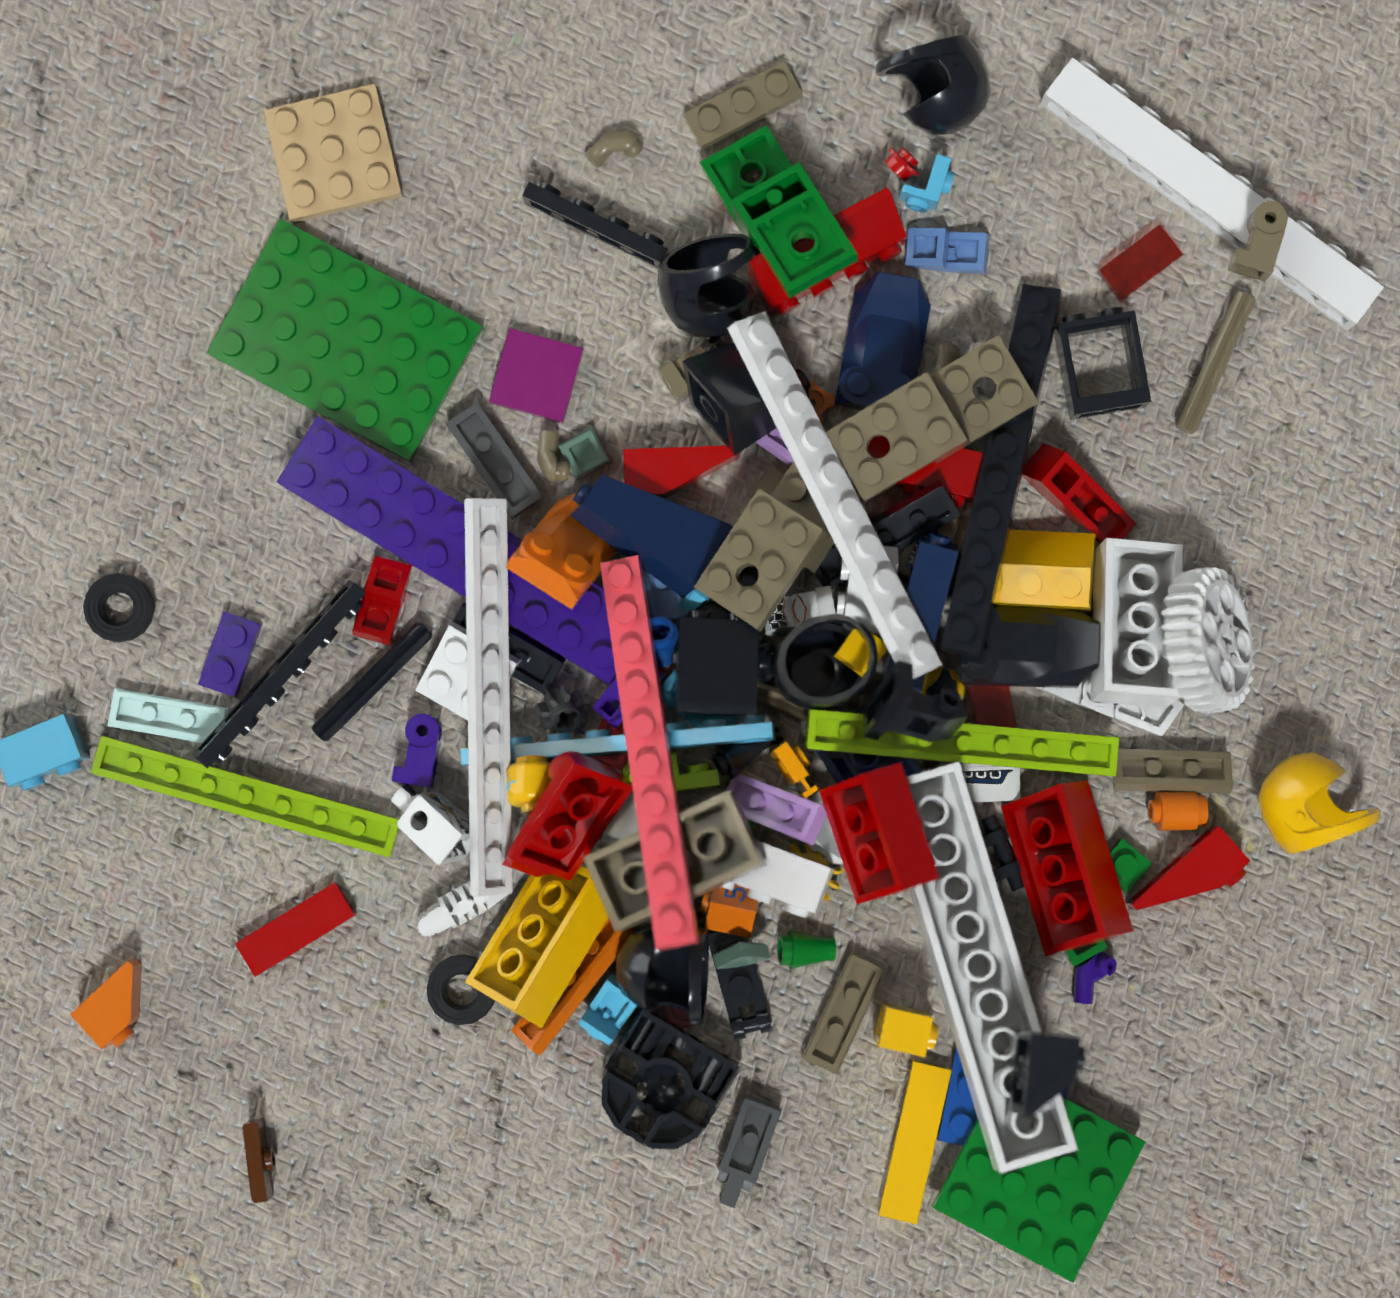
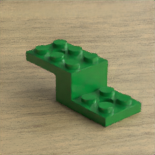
[700,125,858,299]

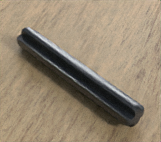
[312,622,432,742]

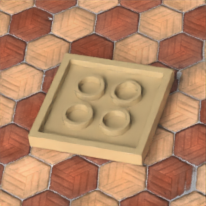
[264,83,403,223]

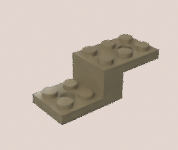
[826,335,1039,502]
[694,457,863,631]

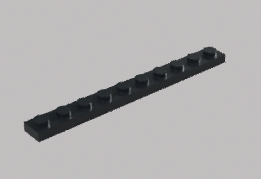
[941,284,1062,658]

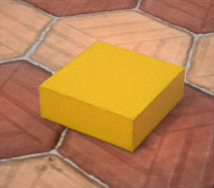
[834,629,888,677]

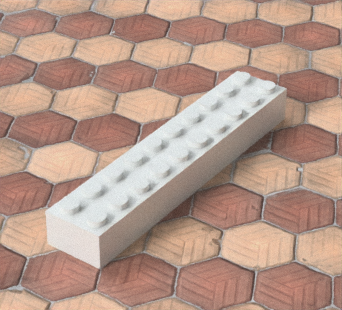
[907,762,1078,1173]

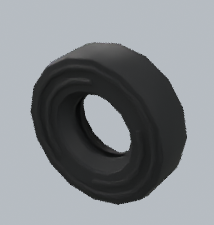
[83,573,155,643]
[426,954,495,1025]

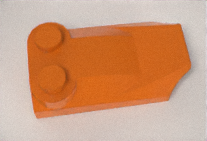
[505,491,618,610]

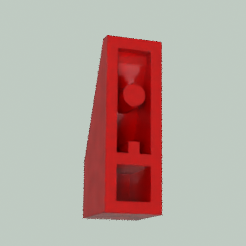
[1022,443,1137,544]
[623,445,740,499]
[1126,826,1251,910]

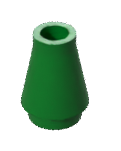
[777,930,836,969]

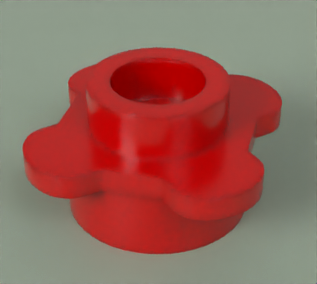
[884,147,920,182]

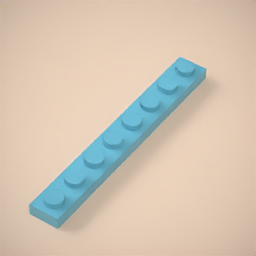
[460,716,776,767]

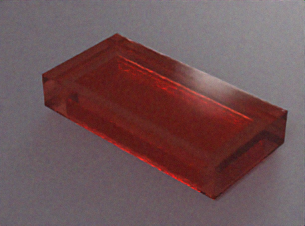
[1097,224,1183,303]

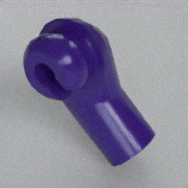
[1073,952,1117,1004]

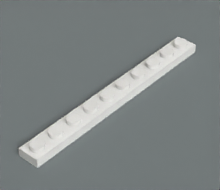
[727,312,942,679]
[465,498,512,896]

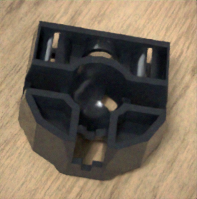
[602,1008,742,1149]

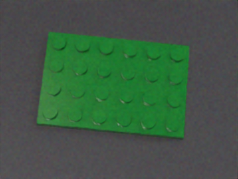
[207,219,484,463]

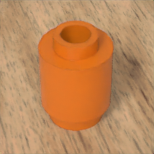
[1148,792,1208,831]

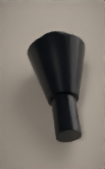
[712,727,783,779]

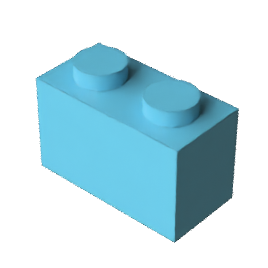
[0,714,90,791]

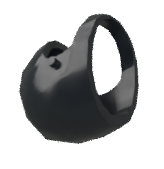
[875,35,991,135]
[657,234,756,338]
[772,614,878,710]
[615,924,709,1025]

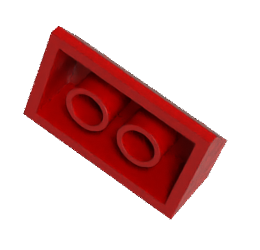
[819,763,939,905]

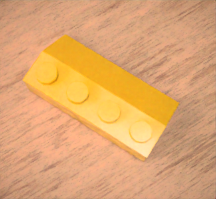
[465,866,609,1029]

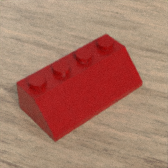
[748,187,907,316]
[1001,780,1133,957]

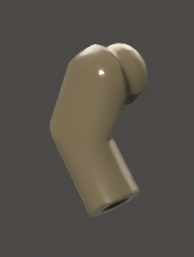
[584,130,643,168]

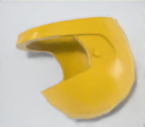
[1258,752,1380,854]

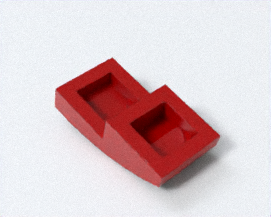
[352,556,412,646]

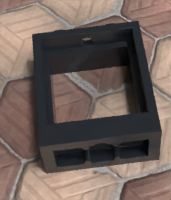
[1054,307,1152,420]

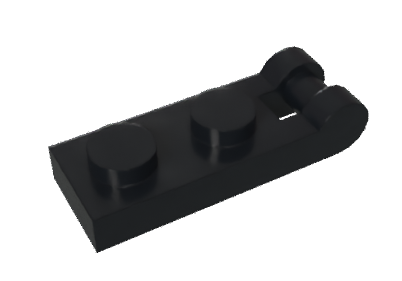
[708,931,773,1041]

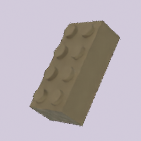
[583,790,767,931]

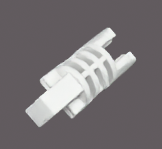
[417,881,508,937]

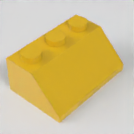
[993,530,1096,612]

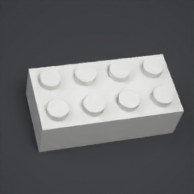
[1091,538,1183,707]

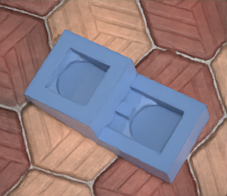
[905,227,990,274]

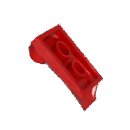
[502,751,633,881]

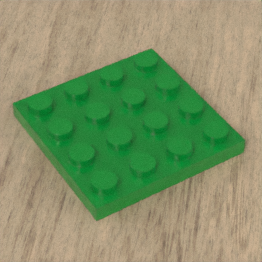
[932,1096,1146,1283]

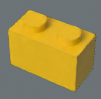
[873,1002,938,1057]

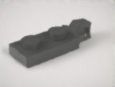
[717,1095,782,1208]

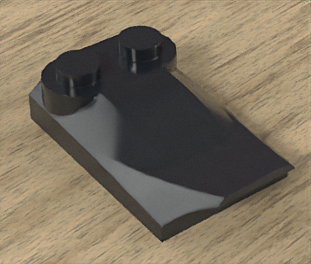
[960,606,1100,688]

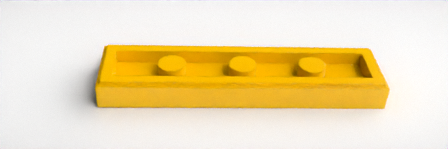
[878,1060,952,1225]

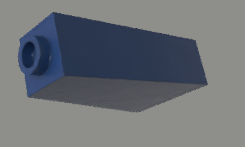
[570,475,733,598]
[882,532,959,693]

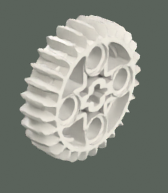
[1161,567,1256,713]

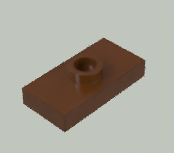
[242,1118,276,1203]

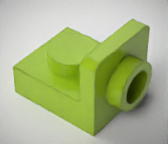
[671,752,720,792]

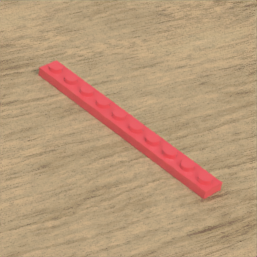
[600,555,699,950]

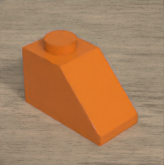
[70,958,142,1049]

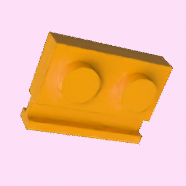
[769,742,819,799]

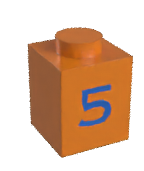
[700,884,759,939]

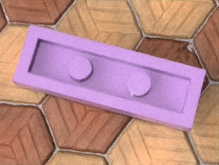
[726,773,827,846]

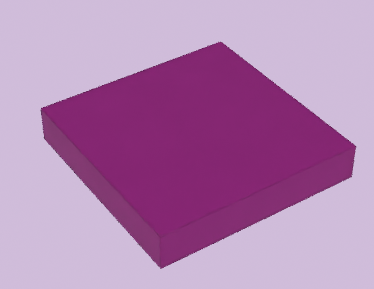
[489,328,584,424]

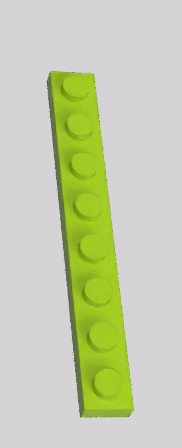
[805,709,1119,777]
[90,736,400,858]

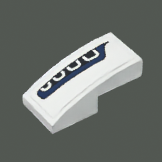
[936,763,1021,802]

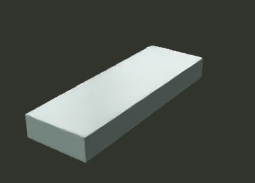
[107,688,231,743]

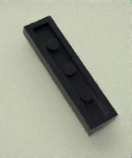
[522,182,668,268]
[814,479,961,589]

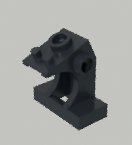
[863,660,969,742]

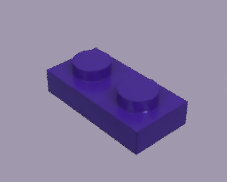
[198,611,262,698]

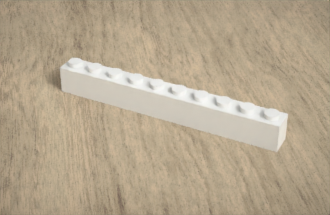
[1040,57,1384,331]

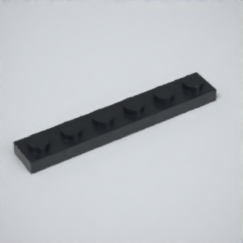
[192,580,366,769]

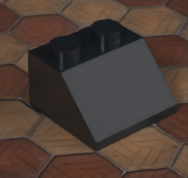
[1009,1029,1085,1117]

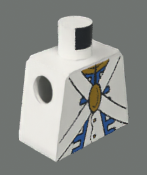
[391,784,470,865]

